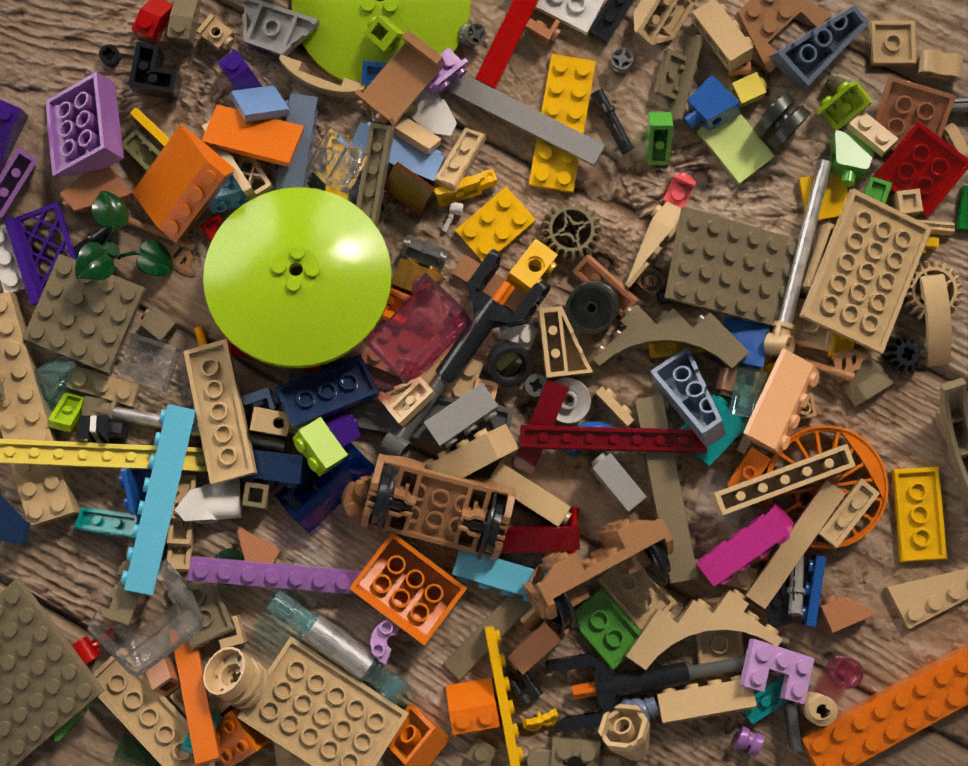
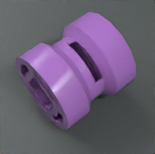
[733,726,764,757]

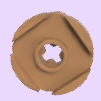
[341,476,381,522]

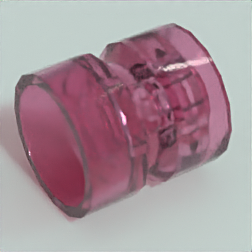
[826,655,864,689]

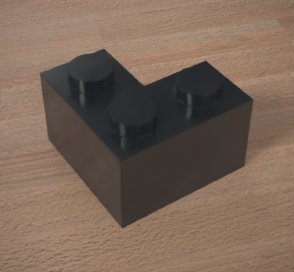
[128,42,182,100]

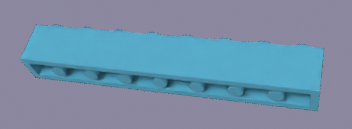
[120,404,196,596]

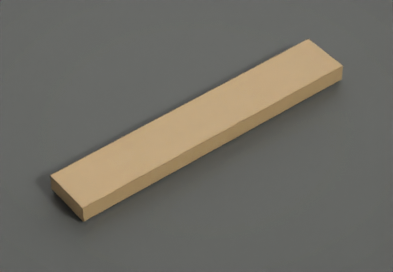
[745,480,846,609]

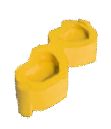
[522,708,558,731]

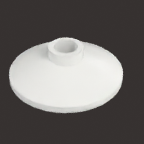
[555,377,591,423]

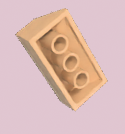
[743,348,819,455]

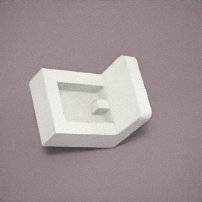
[497,324,538,350]

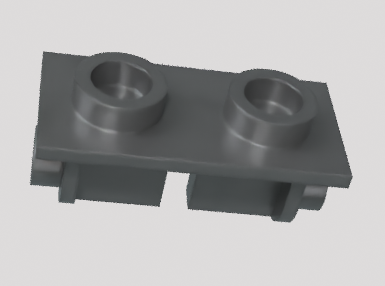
[400,234,450,272]

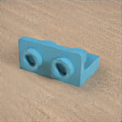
[209,168,249,214]

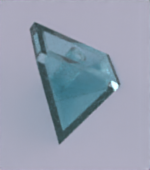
[34,354,76,403]

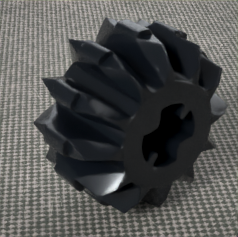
[884,336,926,375]

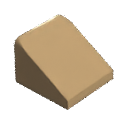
[520,607,544,631]

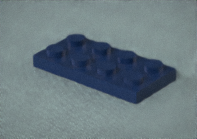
[275,354,379,430]

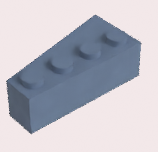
[768,5,869,89]
[650,346,726,447]

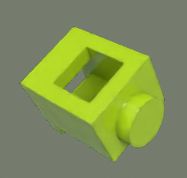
[364,15,404,52]

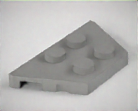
[242,0,320,56]

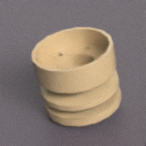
[203,647,268,709]

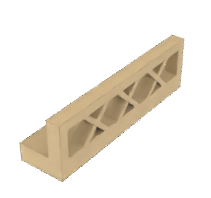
[202,121,274,201]

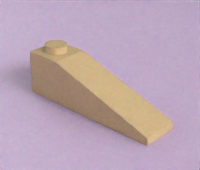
[625,202,681,290]

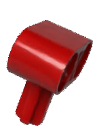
[71,630,115,667]

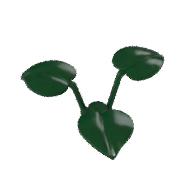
[75,191,174,280]

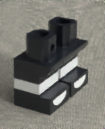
[78,416,128,444]

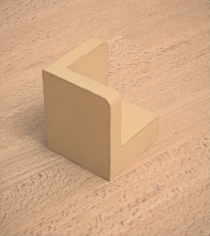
[890,189,923,217]
[219,615,247,649]

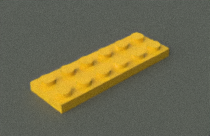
[529,54,596,194]

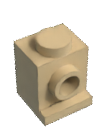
[196,13,235,54]

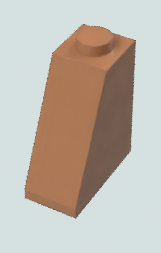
[60,166,136,215]
[507,618,569,674]

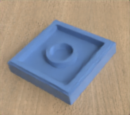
[231,85,289,122]

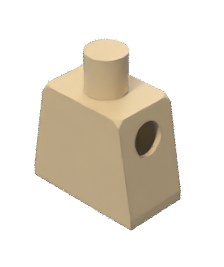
[249,407,302,438]

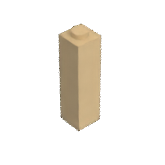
[489,462,571,527]

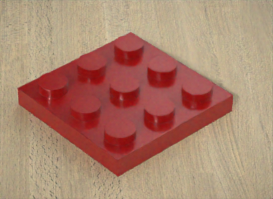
[873,121,968,217]

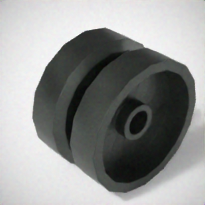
[753,92,811,151]
[566,279,620,334]

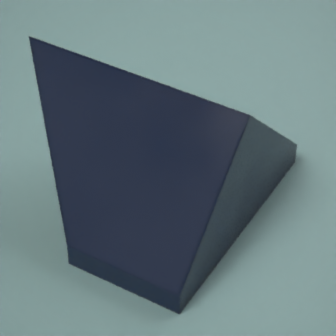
[0,493,30,546]

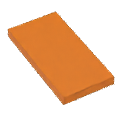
[202,105,304,167]

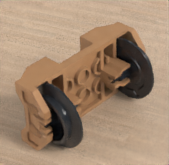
[360,454,516,561]
[521,518,674,635]

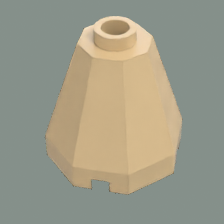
[598,704,650,761]

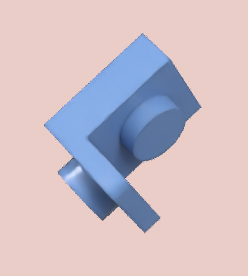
[242,387,280,411]

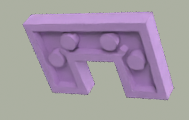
[739,639,814,704]

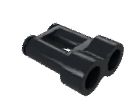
[508,670,543,708]

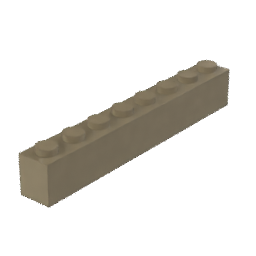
[633,395,701,583]

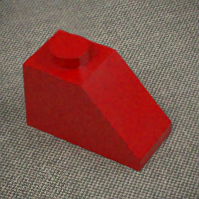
[131,0,173,45]

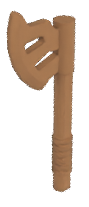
[127,216,197,276]
[772,349,872,382]

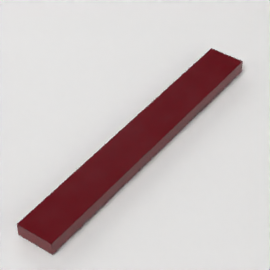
[520,425,707,453]

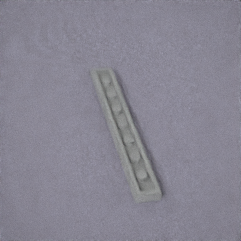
[445,75,605,167]

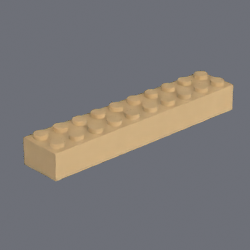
[0,291,80,527]

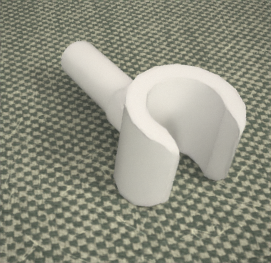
[442,202,464,232]

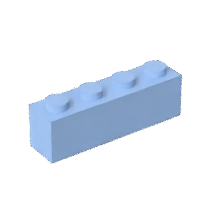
[350,122,445,186]

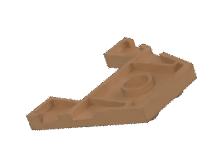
[736,0,832,75]

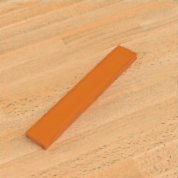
[170,627,221,766]

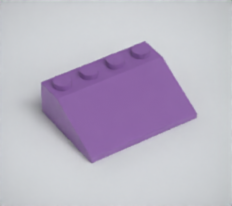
[45,72,124,178]

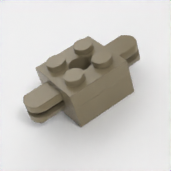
[527,735,621,766]

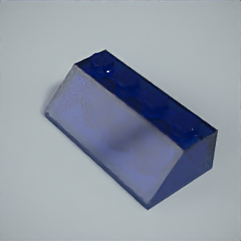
[275,442,375,534]

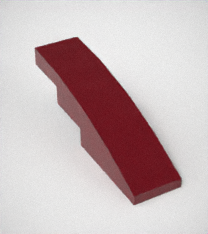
[512,379,569,475]
[501,525,580,553]

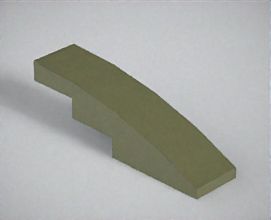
[122,129,160,171]

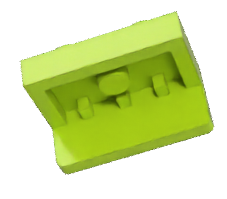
[816,81,873,131]

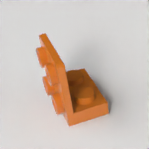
[216,708,272,766]

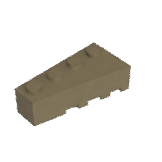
[101,538,168,625]

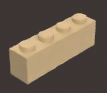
[657,675,757,725]

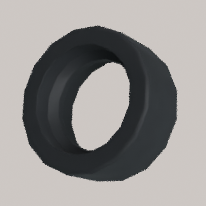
[486,341,532,388]

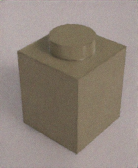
[139,306,179,344]
[242,482,273,509]

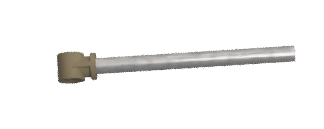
[80,396,287,453]

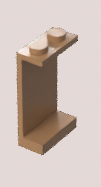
[354,30,445,126]

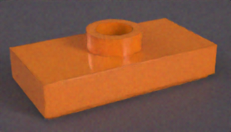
[726,446,771,487]

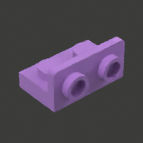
[426,47,469,96]

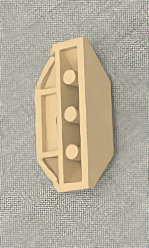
[633,0,696,45]

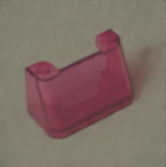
[363,272,471,384]

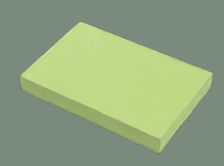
[696,114,775,185]

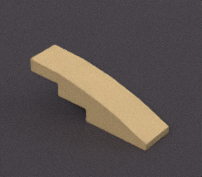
[166,474,197,572]

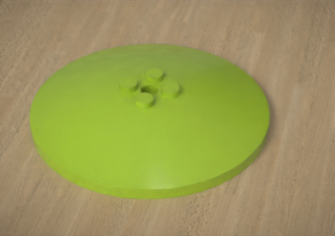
[292,0,471,88]
[203,187,392,368]

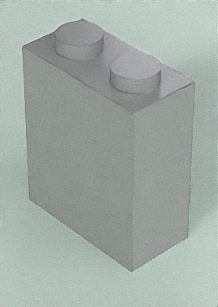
[590,453,646,513]

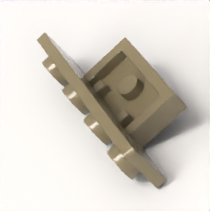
[653,34,704,123]

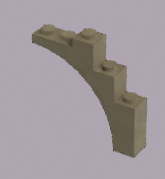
[594,305,749,370]
[935,377,968,508]

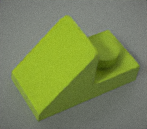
[48,392,84,432]

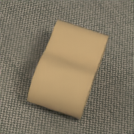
[918,49,964,82]

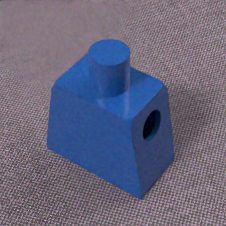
[683,75,741,130]

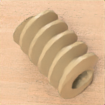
[798,692,838,726]

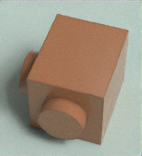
[143,654,181,696]

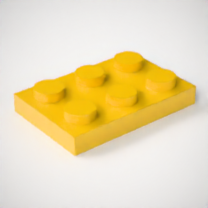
[455,186,536,262]

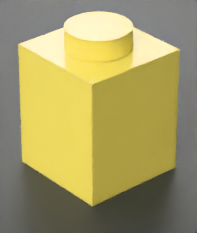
[729,72,767,108]

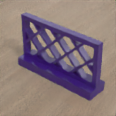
[4,202,77,306]

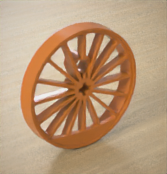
[762,425,888,550]

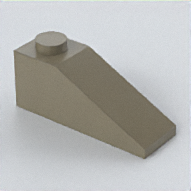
[167,0,202,48]

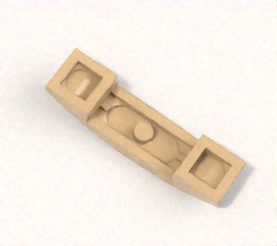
[279,54,366,98]
[920,274,952,367]

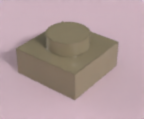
[466,736,498,766]

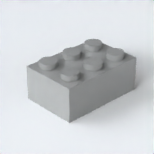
[424,382,499,449]

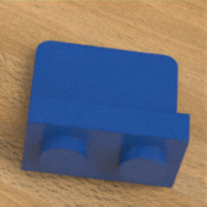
[119,468,152,515]

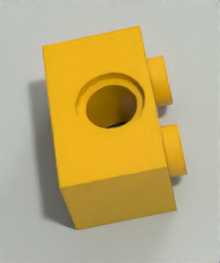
[506,239,558,295]

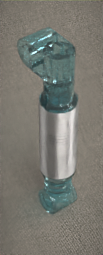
[265,588,411,705]

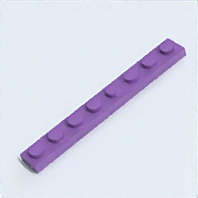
[188,556,362,595]

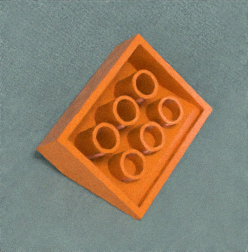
[132,124,236,243]
[349,532,467,646]

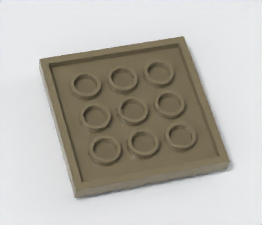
[22,254,146,374]

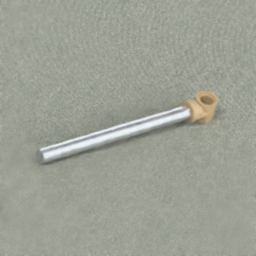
[764,159,832,357]

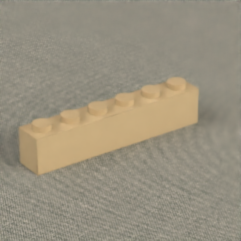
[710,444,856,516]

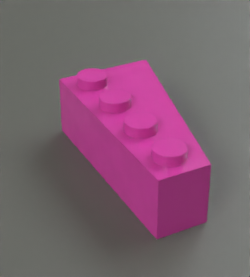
[697,501,794,587]

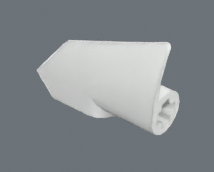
[410,89,457,137]
[175,478,242,524]

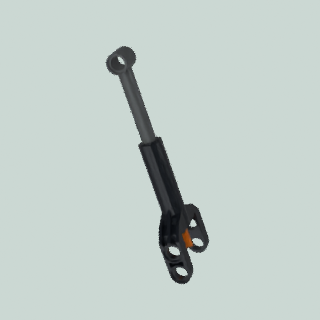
[381,249,551,457]
[545,653,775,732]

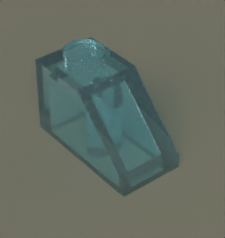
[729,368,767,418]

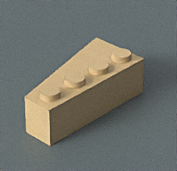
[424,424,519,478]

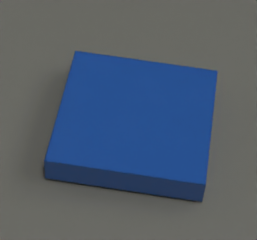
[717,317,770,370]

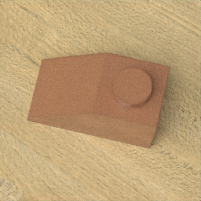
[237,527,283,563]
[818,594,876,633]

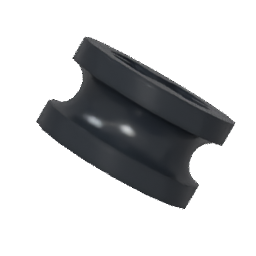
[99,44,121,67]

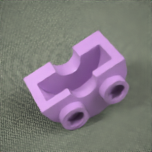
[370,619,400,665]

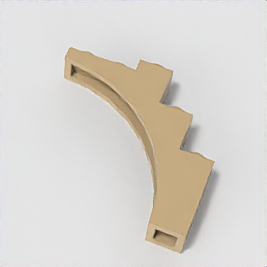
[624,589,783,670]

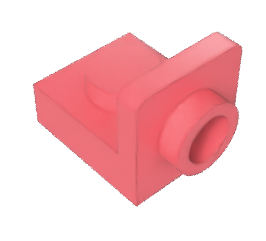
[662,172,696,208]

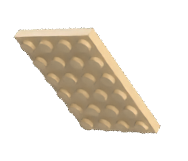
[799,189,932,354]
[237,636,409,766]

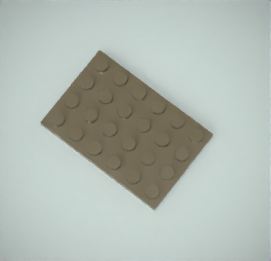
[664,207,798,327]

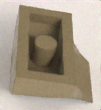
[841,359,893,407]

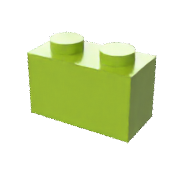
[292,417,348,477]

